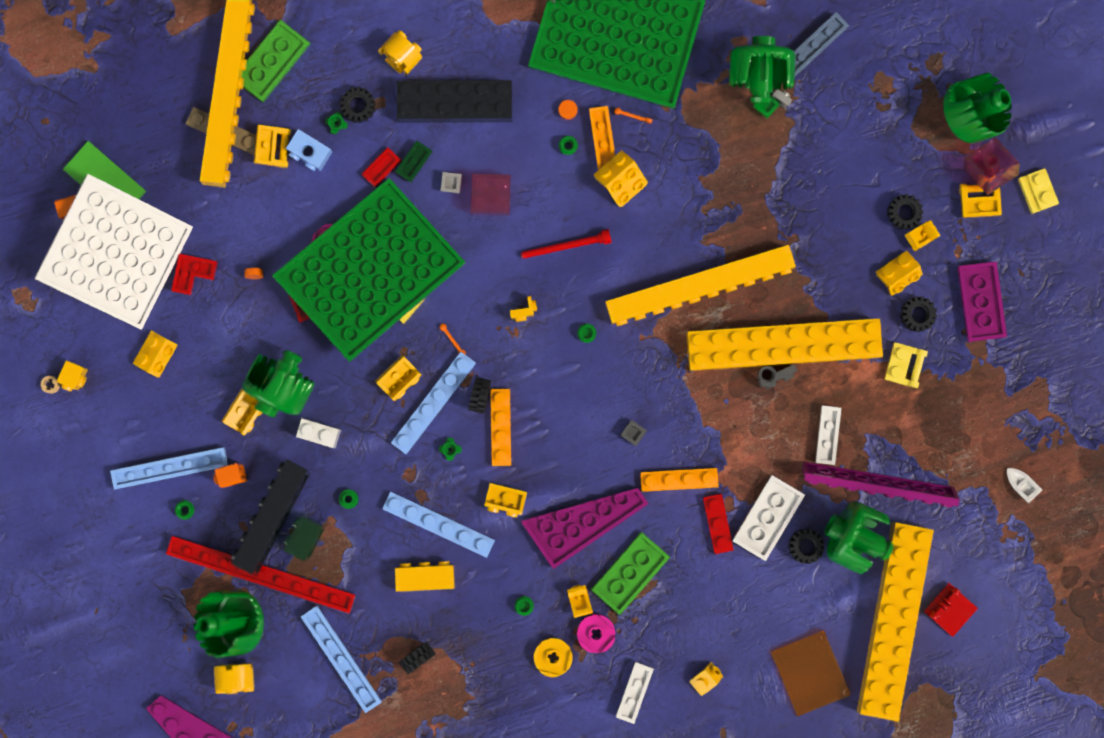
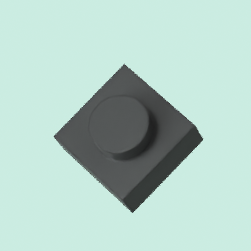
[620,420,647,446]

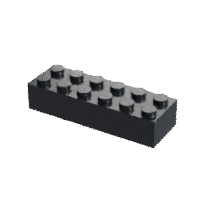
[397,80,512,123]
[231,459,311,577]

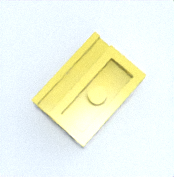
[1018,168,1059,214]

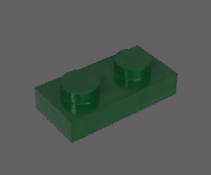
[395,141,433,183]

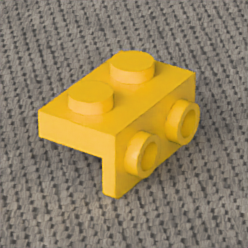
[876,250,922,296]
[132,330,177,378]
[375,355,421,401]
[222,388,262,436]
[484,483,527,518]

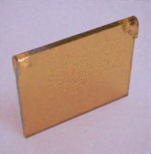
[771,630,851,716]

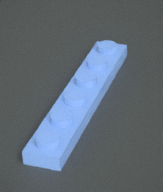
[391,352,476,455]
[110,447,228,490]
[382,492,495,558]
[301,605,382,713]

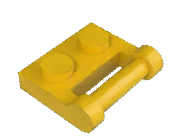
[254,125,291,168]
[959,182,1002,218]

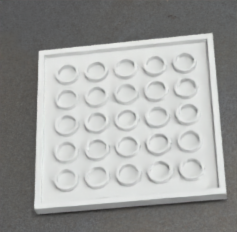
[35,174,193,330]

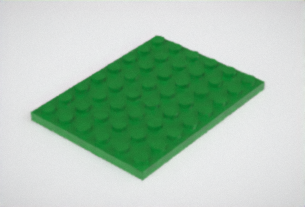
[528,0,706,109]
[272,178,465,363]

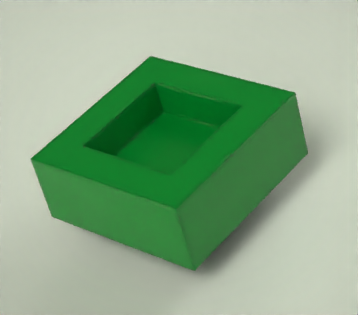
[753,95,780,119]

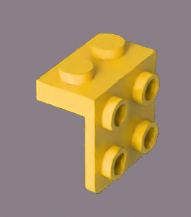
[593,150,648,207]

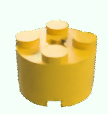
[378,30,422,76]
[214,663,254,694]

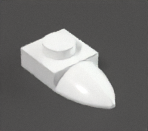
[1007,468,1042,504]

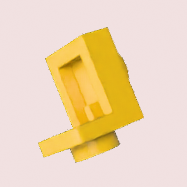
[905,220,940,251]
[510,296,537,322]
[567,585,593,618]
[689,662,723,696]

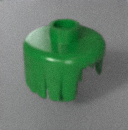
[729,36,796,104]
[943,72,1012,143]
[242,349,315,418]
[825,501,894,574]
[194,589,264,657]

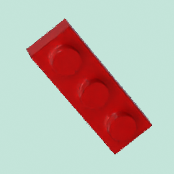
[703,494,734,554]

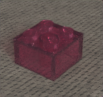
[964,137,1020,195]
[471,174,511,216]

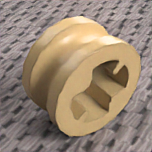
[41,376,60,394]

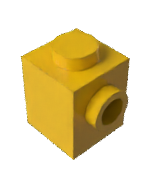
[57,361,88,392]

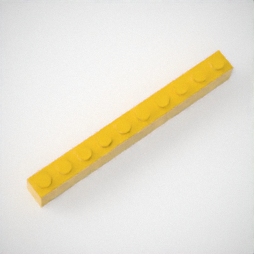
[200,0,255,188]
[605,245,796,327]

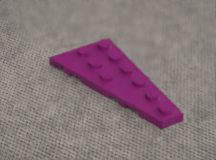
[521,488,648,569]
[146,695,234,738]

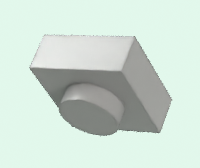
[772,89,792,109]
[441,172,462,194]

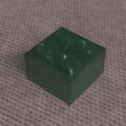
[283,515,327,561]

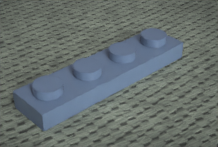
[781,12,849,77]

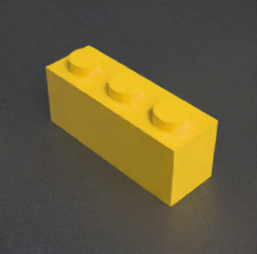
[395,561,455,592]

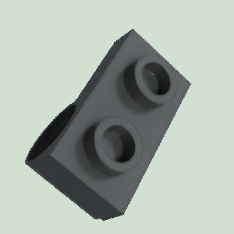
[757,364,797,389]

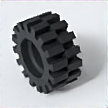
[340,87,376,123]
[887,194,924,230]
[900,297,937,332]
[469,377,491,414]
[788,529,825,564]
[399,641,436,674]

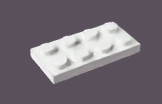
[732,475,805,561]

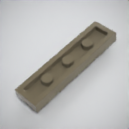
[186,107,256,155]

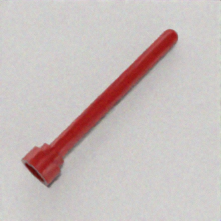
[521,229,612,259]

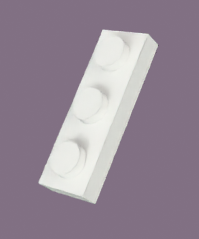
[815,405,841,465]
[616,662,654,724]

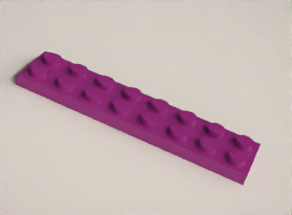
[802,461,960,508]

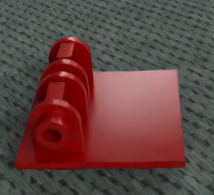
[924,583,978,637]

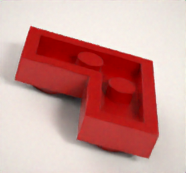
[171,254,218,295]

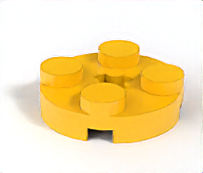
[534,638,572,677]

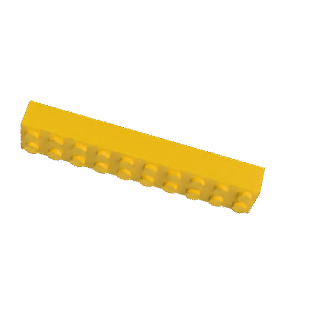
[686,319,883,371]
[857,522,934,722]

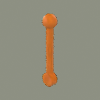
[614,107,653,124]
[439,323,466,355]

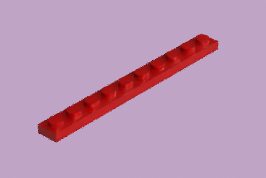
[166,536,356,614]

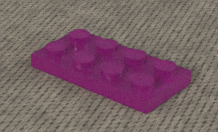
[957,261,1007,342]

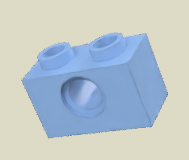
[286,129,332,171]

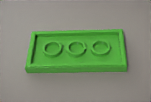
[242,19,310,102]
[63,141,146,199]
[591,532,670,615]

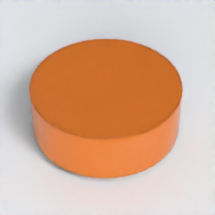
[559,100,578,120]
[244,268,264,279]

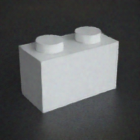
[296,419,341,448]

